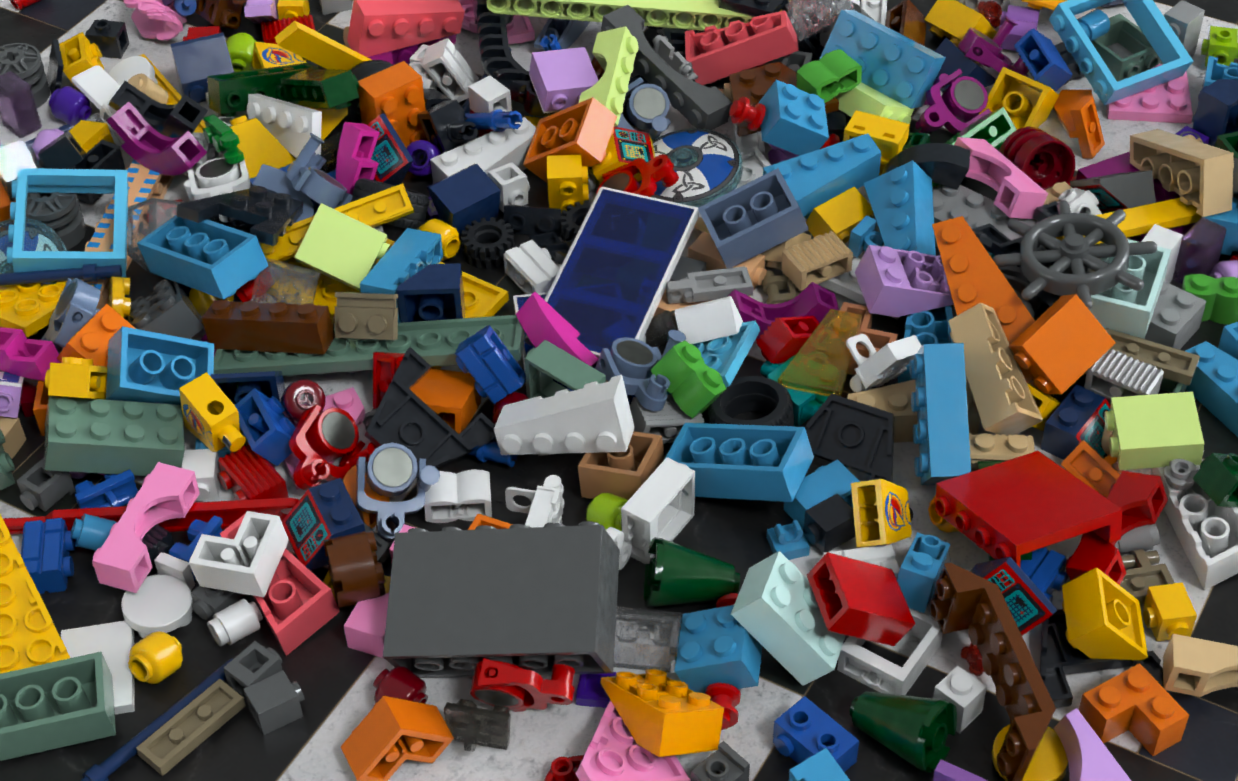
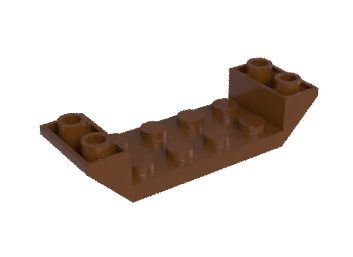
[929,562,1056,781]

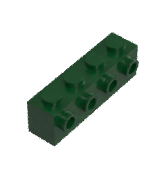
[207,63,319,117]
[280,69,359,110]
[1193,453,1238,507]

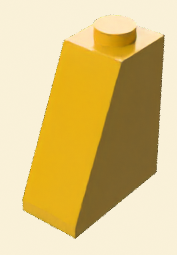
[229,115,296,179]

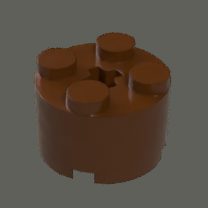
[324,531,386,608]

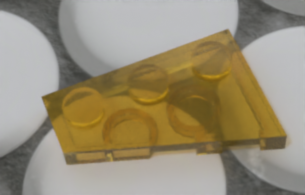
[778,309,862,396]

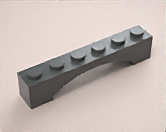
[600,5,733,131]

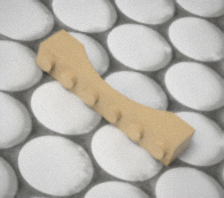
[1163,634,1238,697]

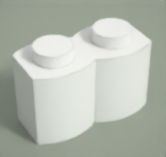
[424,469,492,523]

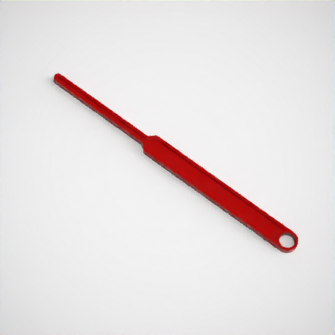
[3,498,299,535]

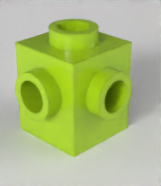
[1201,26,1238,66]

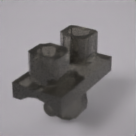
[444,699,511,752]

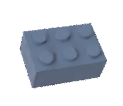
[698,168,809,268]

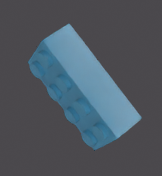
[819,10,946,109]
[137,215,269,300]
[909,343,971,485]
[664,423,814,502]

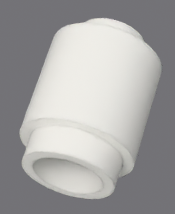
[207,598,263,646]

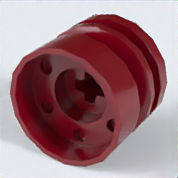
[1000,126,1075,190]

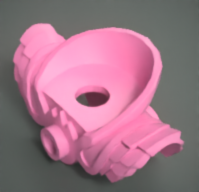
[123,0,187,41]

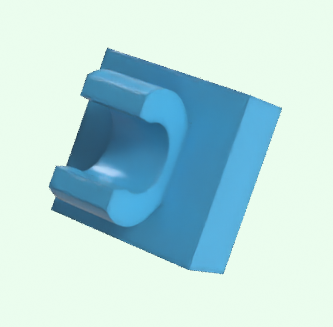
[848,215,884,258]
[766,520,810,560]

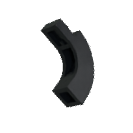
[108,81,208,138]
[882,143,970,189]

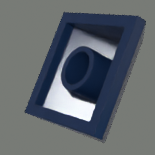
[935,38,996,92]
[427,164,501,236]

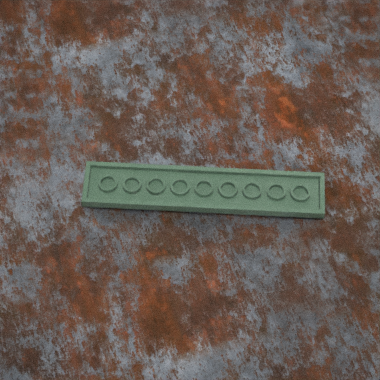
[213,315,525,377]

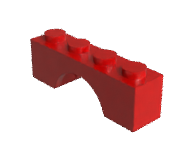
[1066,471,1168,585]

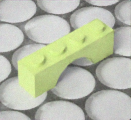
[579,26,639,127]

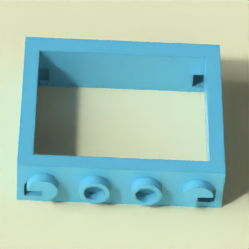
[1049,0,1193,106]
[7,168,128,277]

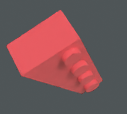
[347,0,465,57]
[685,10,799,85]
[220,513,340,656]

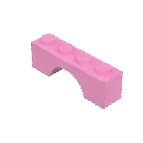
[954,137,1048,219]
[92,462,200,593]
[344,524,415,658]

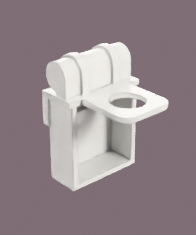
[846,334,922,392]
[505,475,564,528]

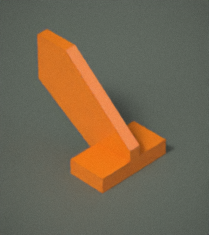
[1053,90,1105,159]
[1061,440,1124,498]

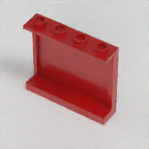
[934,451,1122,567]

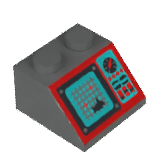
[1070,170,1156,212]

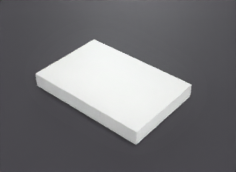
[61,621,135,715]

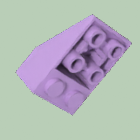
[855,245,954,317]

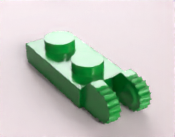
[203,115,244,164]

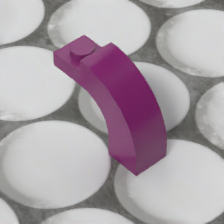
[106,101,208,176]
[727,282,840,339]

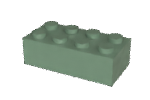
[44,396,185,476]
[0,652,116,761]

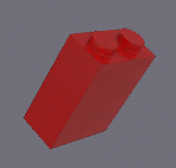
[807,552,915,646]

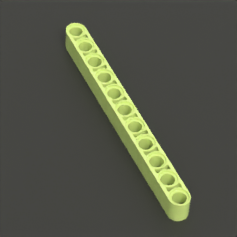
[486,0,755,31]

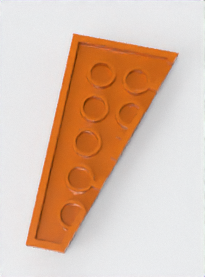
[932,216,1037,387]

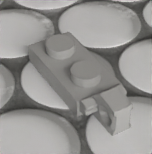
[666,266,754,303]

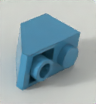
[897,532,951,613]

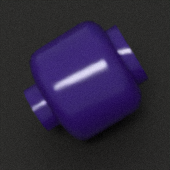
[49,86,92,126]
[406,140,441,177]

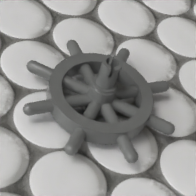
[993,200,1157,310]

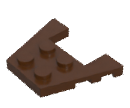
[729,62,839,137]

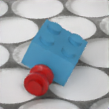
[729,79,840,156]
[675,593,762,730]

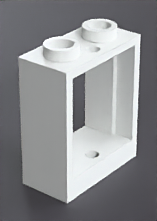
[621,457,695,564]
[837,608,943,695]

